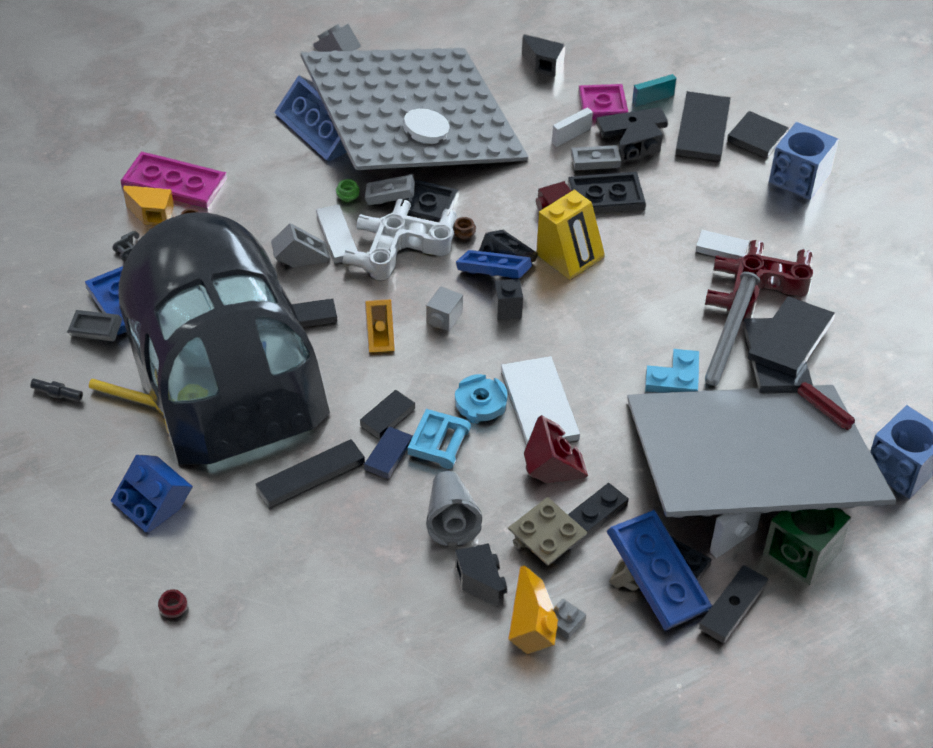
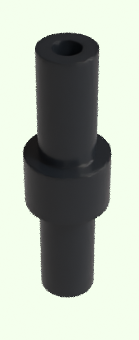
[30,378,83,402]

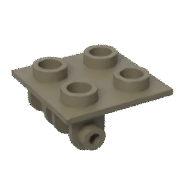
[508,497,588,565]

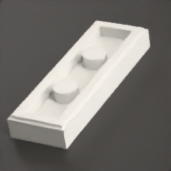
[316,205,357,263]

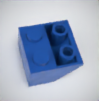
[111,454,193,532]

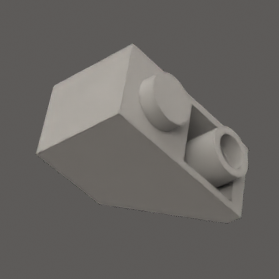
[313,24,361,52]

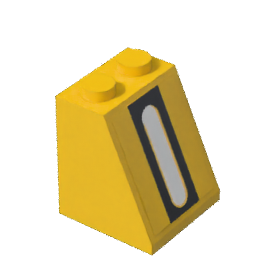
[536,190,605,280]

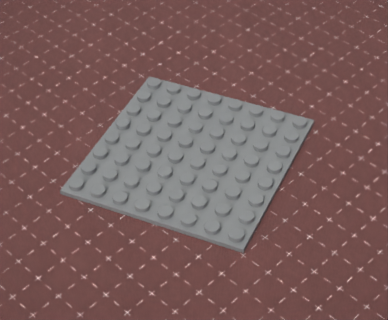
[300,47,529,170]
[627,385,896,518]

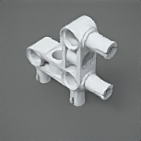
[342,199,457,281]

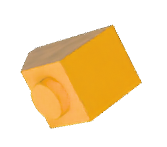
[365,299,395,353]

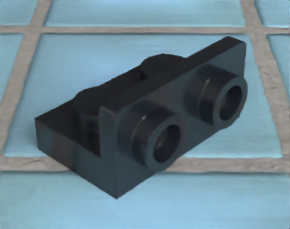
[479,229,539,263]

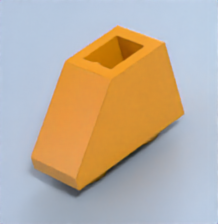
[123,186,174,226]

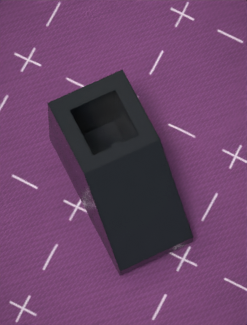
[522,34,565,77]
[619,118,663,162]
[455,543,508,607]

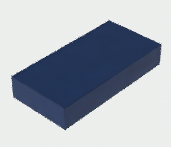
[364,426,413,479]

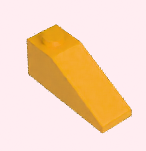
[508,565,558,654]

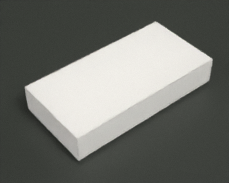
[552,107,593,147]
[695,230,749,260]

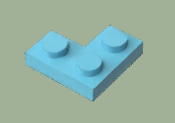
[645,349,699,393]

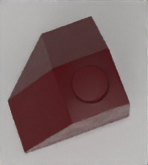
[523,415,588,484]

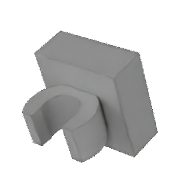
[554,599,586,639]

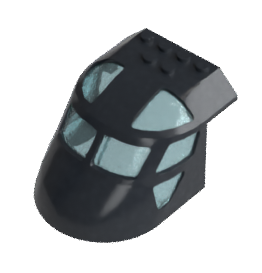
[119,212,330,465]

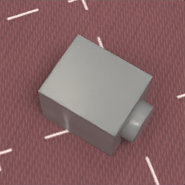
[426,286,463,331]

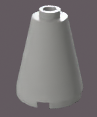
[426,471,482,546]

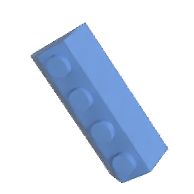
[274,75,347,161]

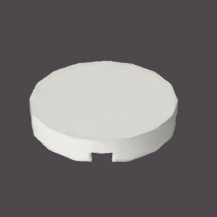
[403,108,450,144]

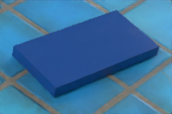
[606,510,712,631]

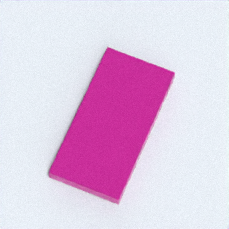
[120,151,227,209]

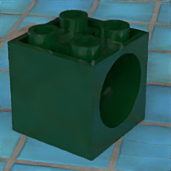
[763,508,852,585]

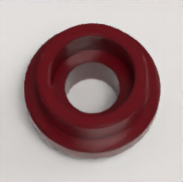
[158,589,188,618]

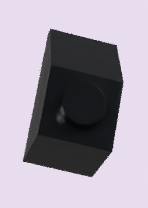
[490,279,523,320]

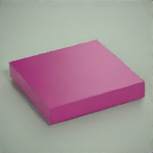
[578,84,628,120]

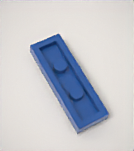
[456,250,532,279]

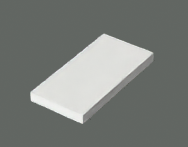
[501,356,580,445]

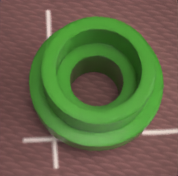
[336,179,360,201]

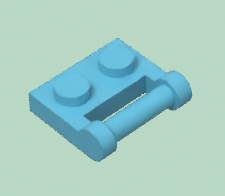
[408,409,471,469]

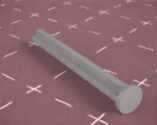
[705,272,760,386]

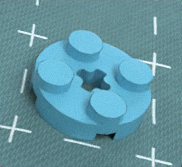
[455,374,507,423]

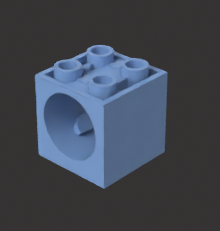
[769,122,839,200]
[870,405,933,499]

